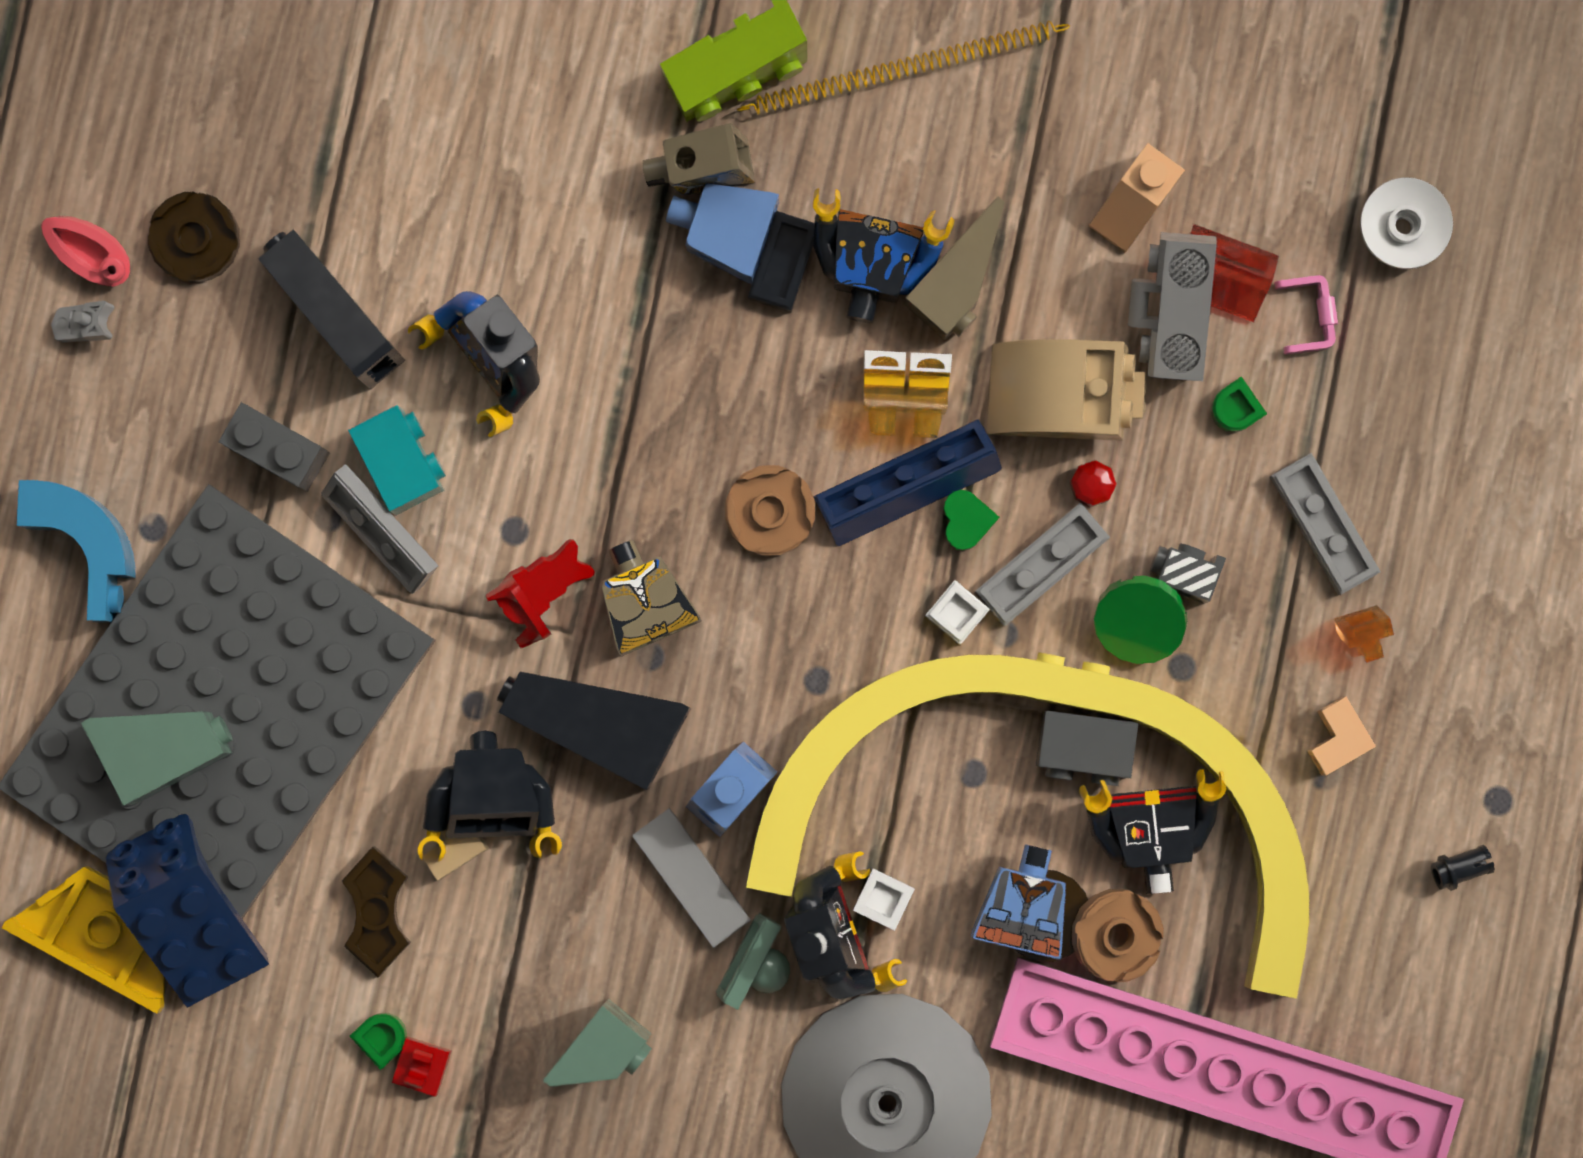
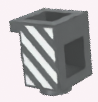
[1150,543,1226,604]

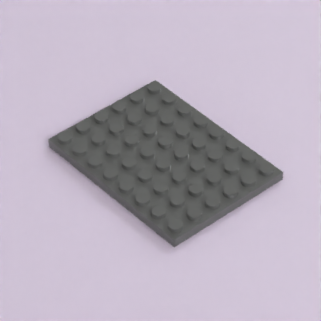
[0,484,436,919]

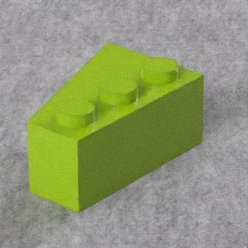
[660,0,807,122]

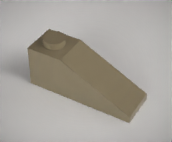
[904,196,1005,341]

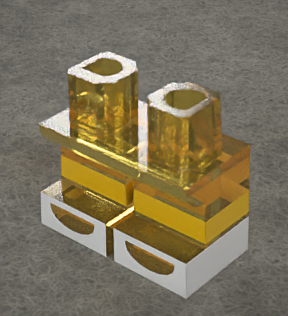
[864,350,952,438]

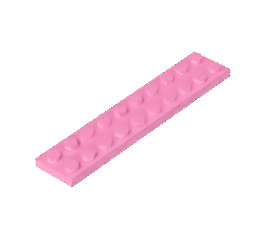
[990,957,1464,1158]

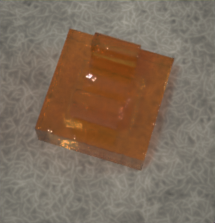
[1333,605,1394,663]

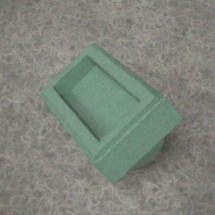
[716,913,790,1010]

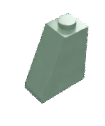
[81,711,233,806]

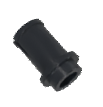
[1431,845,1495,891]

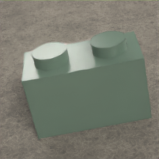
[543,999,652,1086]

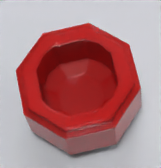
[1070,460,1117,507]

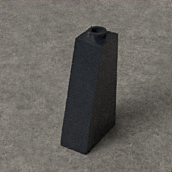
[258,229,406,389]
[497,671,691,790]

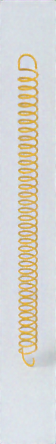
[737,20,1070,115]

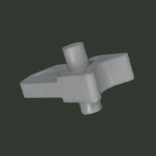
[51,301,115,343]

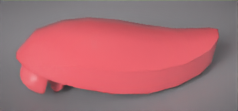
[41,216,130,287]

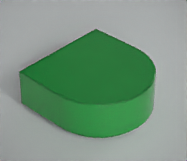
[1211,376,1267,432]
[349,1013,407,1070]

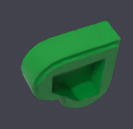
[944,490,1000,551]

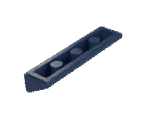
[814,419,1002,546]

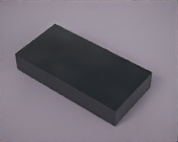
[748,211,814,313]

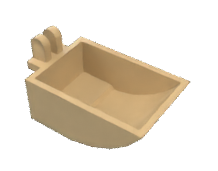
[987,339,1147,441]

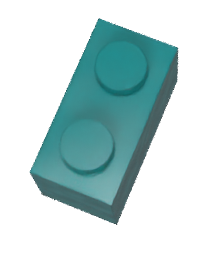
[348,405,446,515]

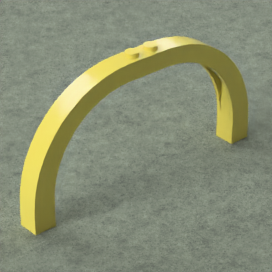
[746,653,1309,999]

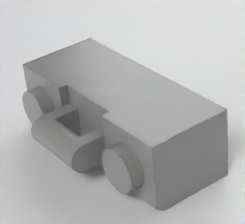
[1128,232,1217,381]

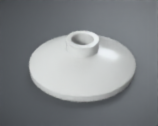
[1360,178,1453,269]

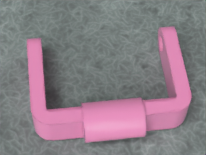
[1274,275,1338,355]

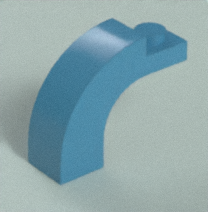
[17,480,136,623]

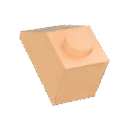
[1089,143,1185,253]

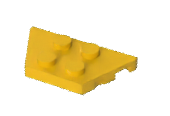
[2,866,165,1014]

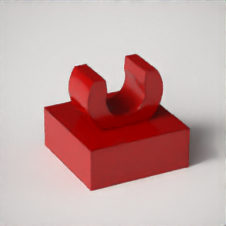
[392,1037,452,1097]

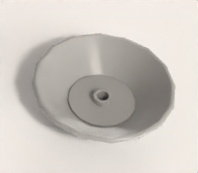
[781,994,992,1158]

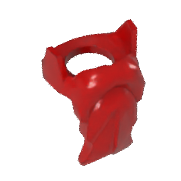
[485,539,595,649]

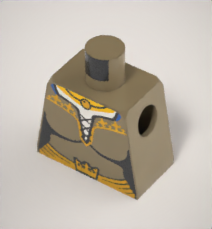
[643,123,756,195]
[601,540,702,656]

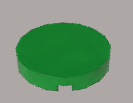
[1094,575,1188,664]

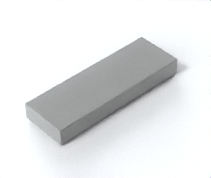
[1270,453,1381,596]
[321,465,438,595]
[975,503,1110,626]
[632,808,751,948]

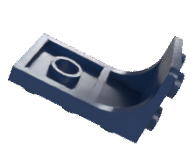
[105,814,269,1008]

